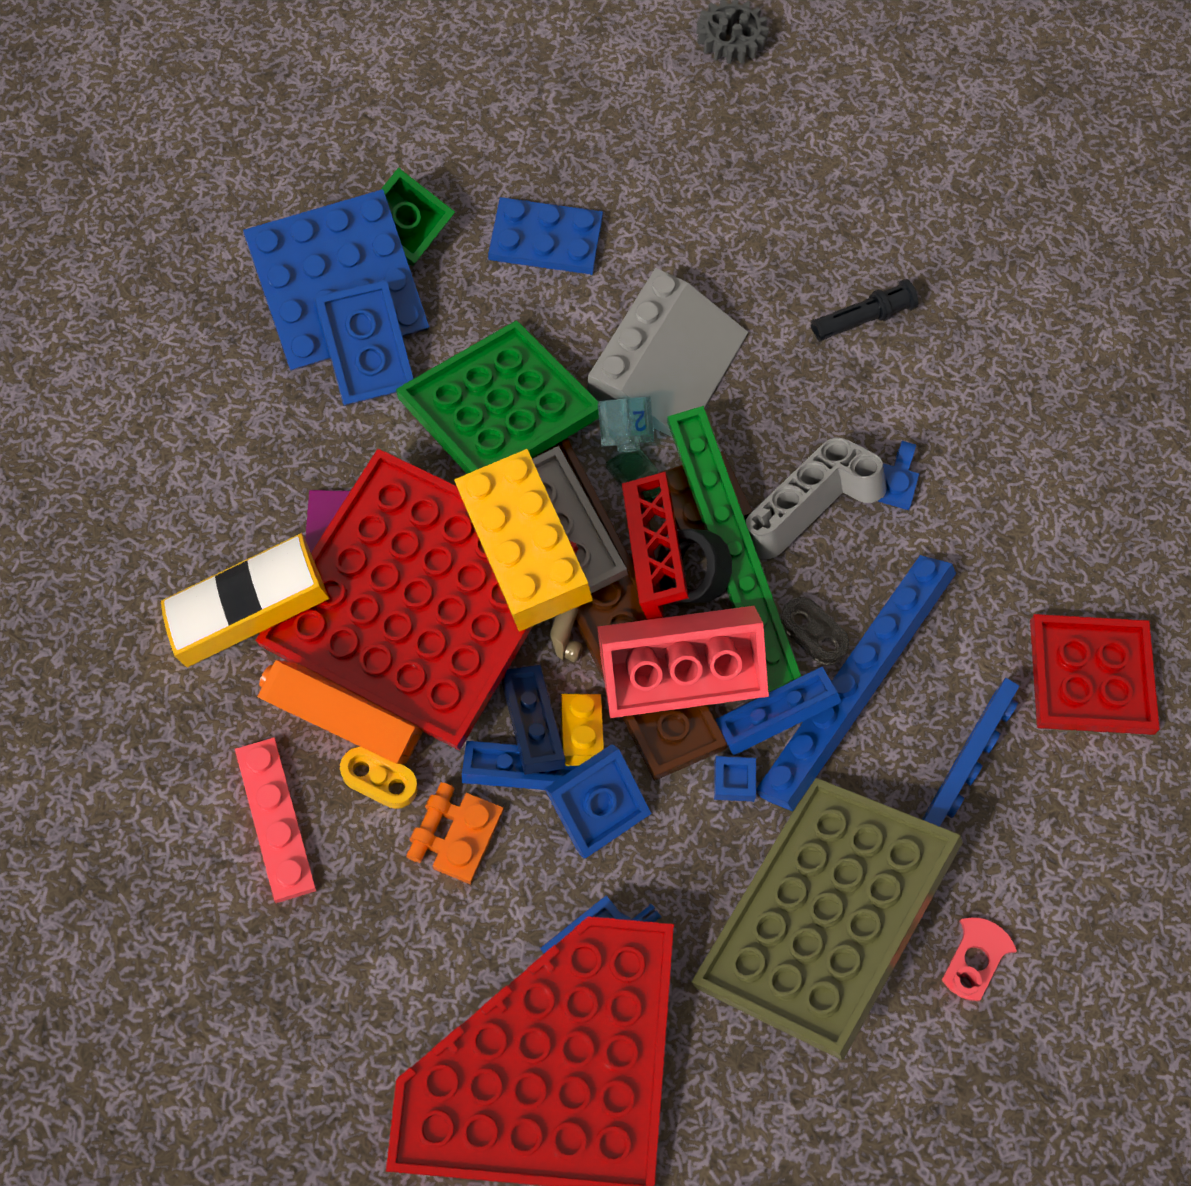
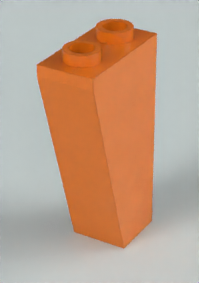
[257,660,423,764]

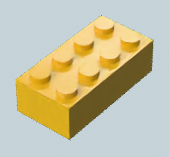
[454,449,593,632]

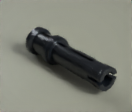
[811,279,918,342]

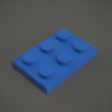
[488,197,603,275]
[314,280,414,406]

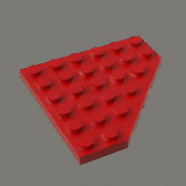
[386,916,674,1186]

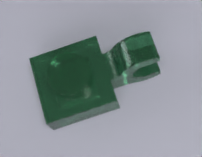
[606,444,661,503]

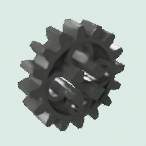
[696,0,769,64]

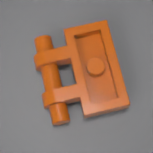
[406,782,504,884]

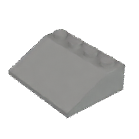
[587,268,748,437]

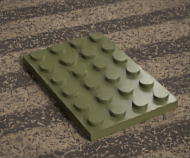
[691,778,963,1061]

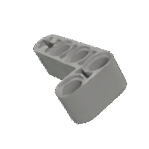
[746,438,887,559]

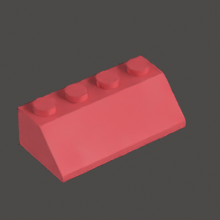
[597,606,769,718]

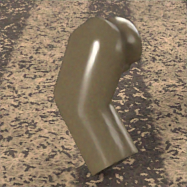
[550,608,583,662]

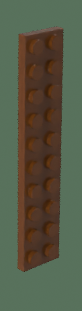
[534,438,727,781]

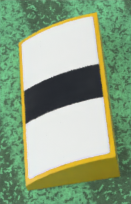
[161,533,329,667]

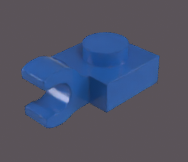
[878,441,919,510]

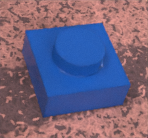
[714,756,756,802]

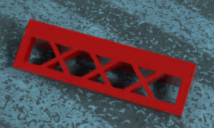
[622,472,689,620]

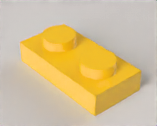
[561,694,604,766]

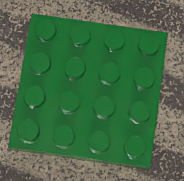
[396,320,604,474]

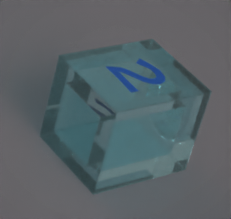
[598,396,654,453]

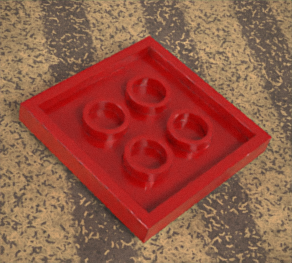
[1030,614,1160,735]

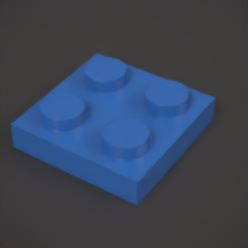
[544,744,651,859]

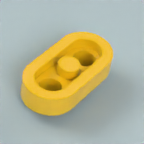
[340,747,418,809]

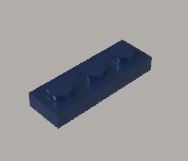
[501,665,565,775]

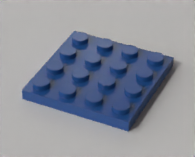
[243,189,429,371]

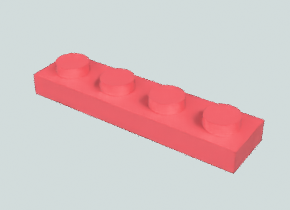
[235,738,316,903]

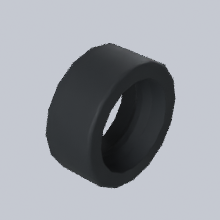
[657,529,732,603]

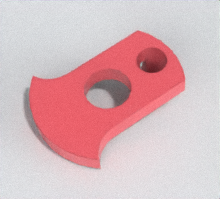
[942,917,1017,1001]

